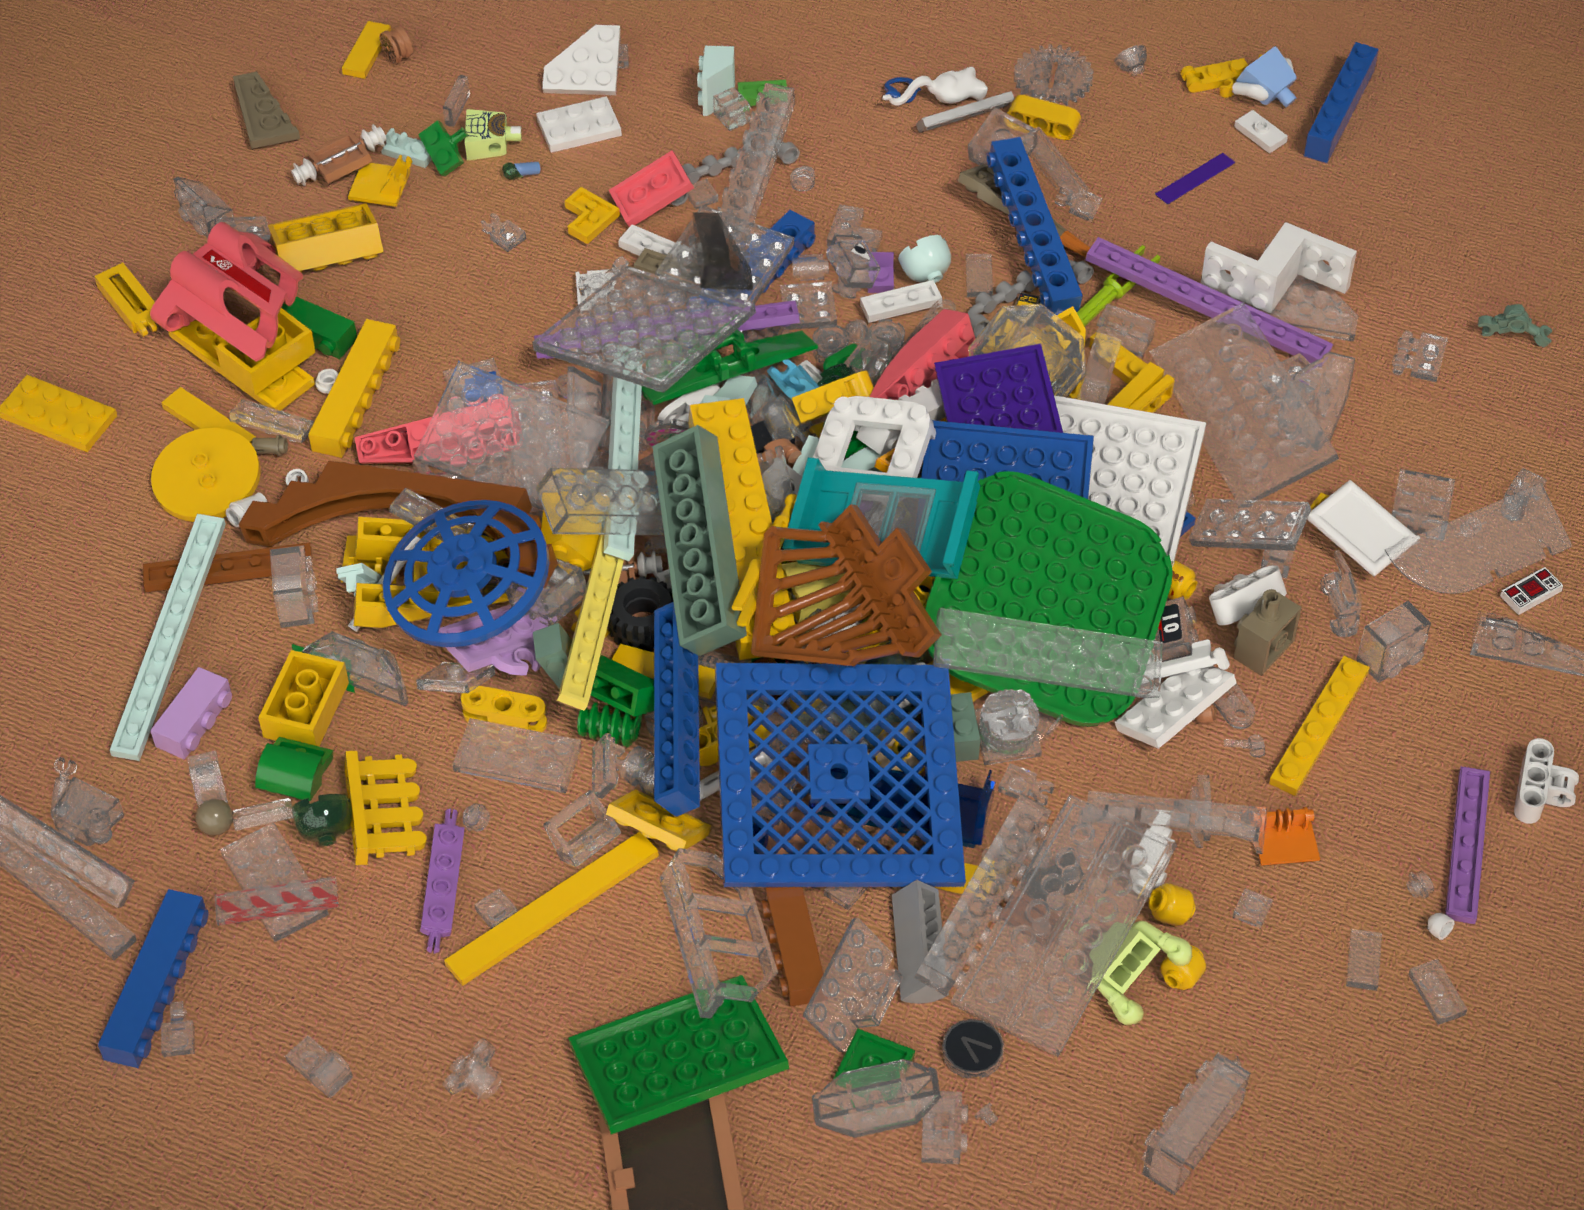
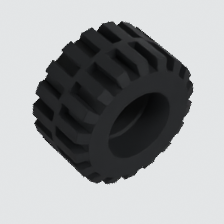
[608,576,674,652]

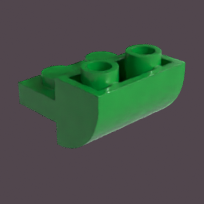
[255,737,333,801]

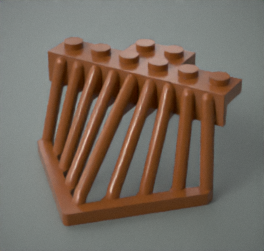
[751,504,942,666]

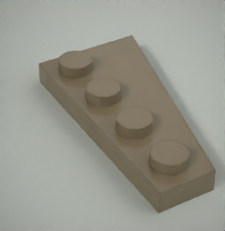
[233,72,300,149]

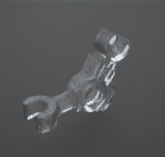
[578,256,630,319]

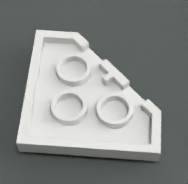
[542,25,621,95]

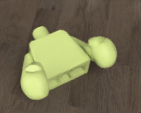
[1090,921,1192,1025]

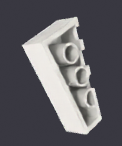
[856,379,946,455]

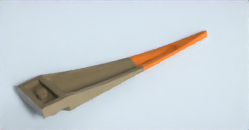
[958,164,1129,281]

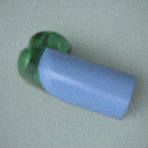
[502,162,540,180]

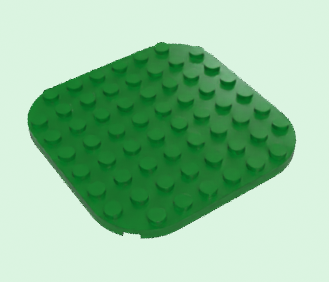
[924,471,1173,727]

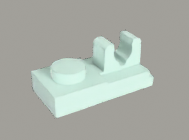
[381,128,432,168]
[337,563,382,596]

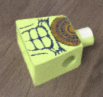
[465,109,522,160]

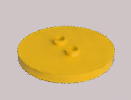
[151,427,261,522]

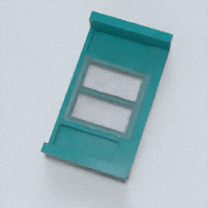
[782,457,980,579]

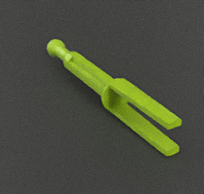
[1077,245,1160,327]

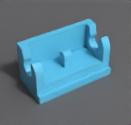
[767,359,820,399]

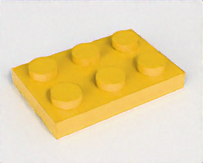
[606,789,711,851]

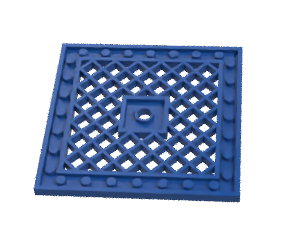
[715,663,966,887]

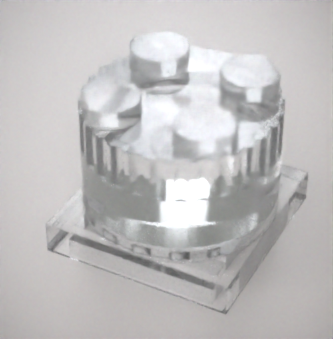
[974,689,1042,765]

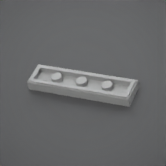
[916,91,1014,133]

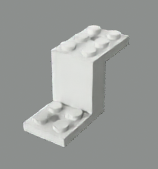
[1201,222,1357,313]

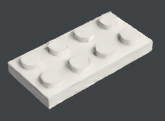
[1115,666,1236,749]

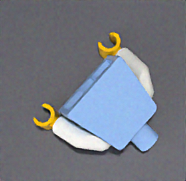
[1219,46,1297,108]

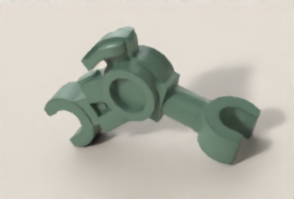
[1478,304,1552,347]

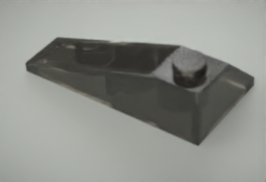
[692,212,753,290]

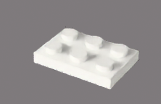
[536,96,622,153]

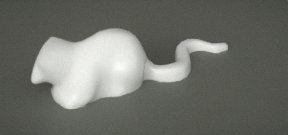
[882,67,988,106]

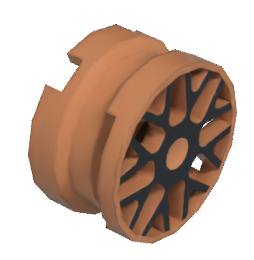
[379,25,413,64]

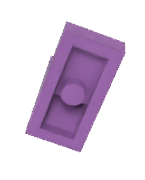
[867,252,894,293]

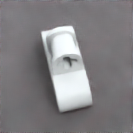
[1209,565,1287,625]
[1514,738,1579,824]

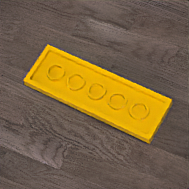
[168,320,315,414]

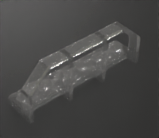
[1078,791,1268,854]
[660,848,778,1019]

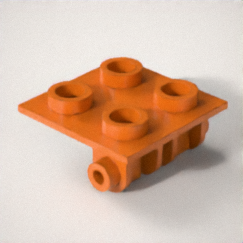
[1250,807,1320,866]

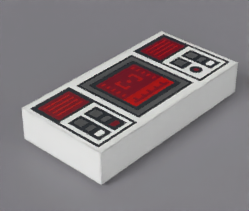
[1500,567,1563,615]

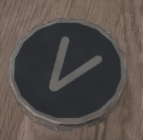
[942,1019,1005,1079]

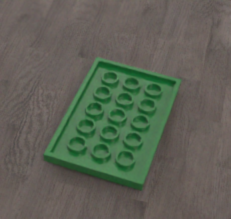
[568,975,789,1135]

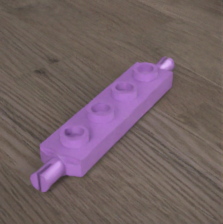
[420,809,465,953]

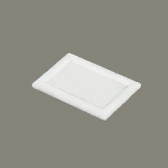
[1305,480,1419,577]

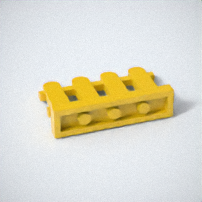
[344,751,427,865]

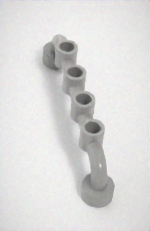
[671,139,800,206]
[967,260,1094,338]

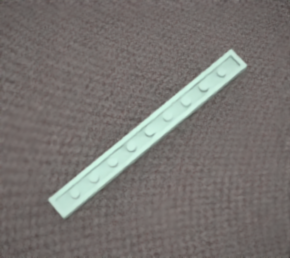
[603,346,643,561]
[110,514,226,761]

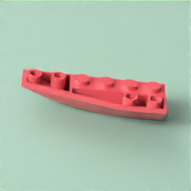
[870,309,980,400]
[355,397,522,464]

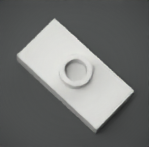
[1234,110,1288,153]

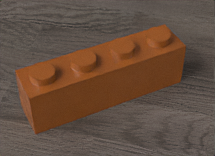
[761,887,826,1007]

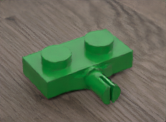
[418,120,468,177]

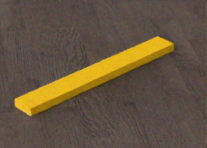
[444,831,659,986]

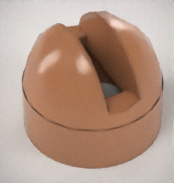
[1195,704,1215,724]

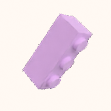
[150,667,232,760]

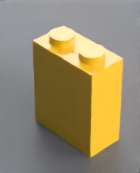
[541,484,602,574]

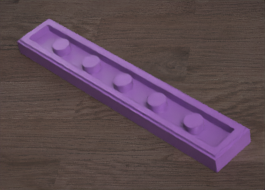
[1445,766,1490,924]

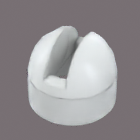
[286,469,309,486]
[1428,913,1454,940]

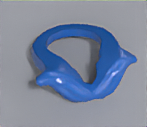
[884,77,922,103]

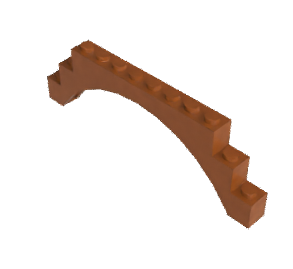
[239,461,558,588]

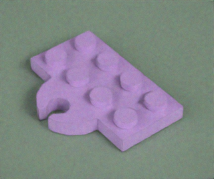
[438,602,554,676]

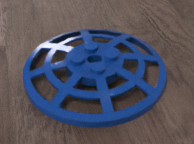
[383,500,550,647]

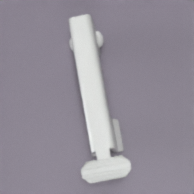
[1141,640,1230,682]

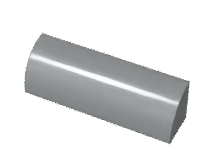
[892,880,949,1004]

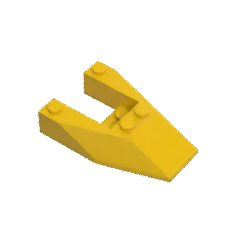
[353,517,527,628]

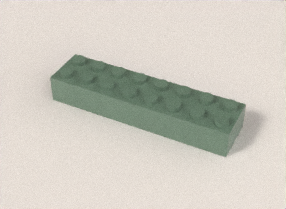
[652,425,747,656]

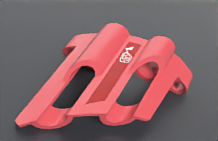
[150,222,303,362]

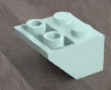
[697,46,735,116]

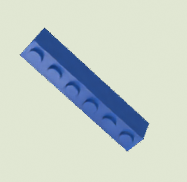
[1304,42,1379,163]
[98,889,209,1069]

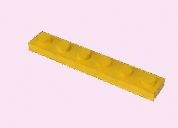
[1269,656,1370,796]

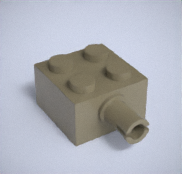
[1234,589,1302,676]

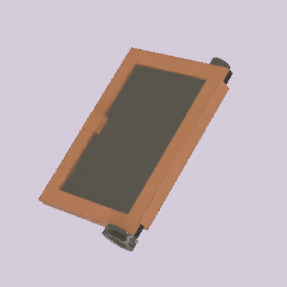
[598,1093,745,1210]

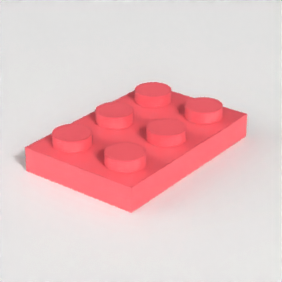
[609,150,694,227]

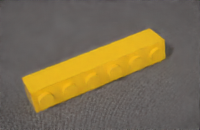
[308,319,400,458]

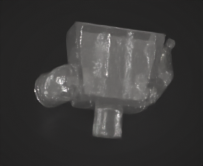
[50,757,124,850]

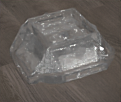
[968,304,1086,398]

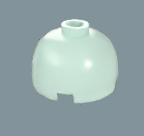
[898,235,951,283]

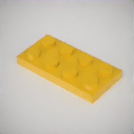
[0,375,117,453]

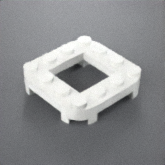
[813,396,936,508]

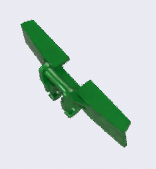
[641,328,818,405]

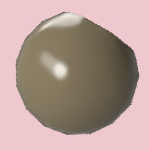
[196,799,233,835]

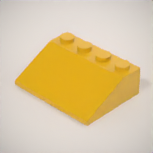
[268,203,383,273]

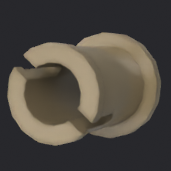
[252,435,288,456]

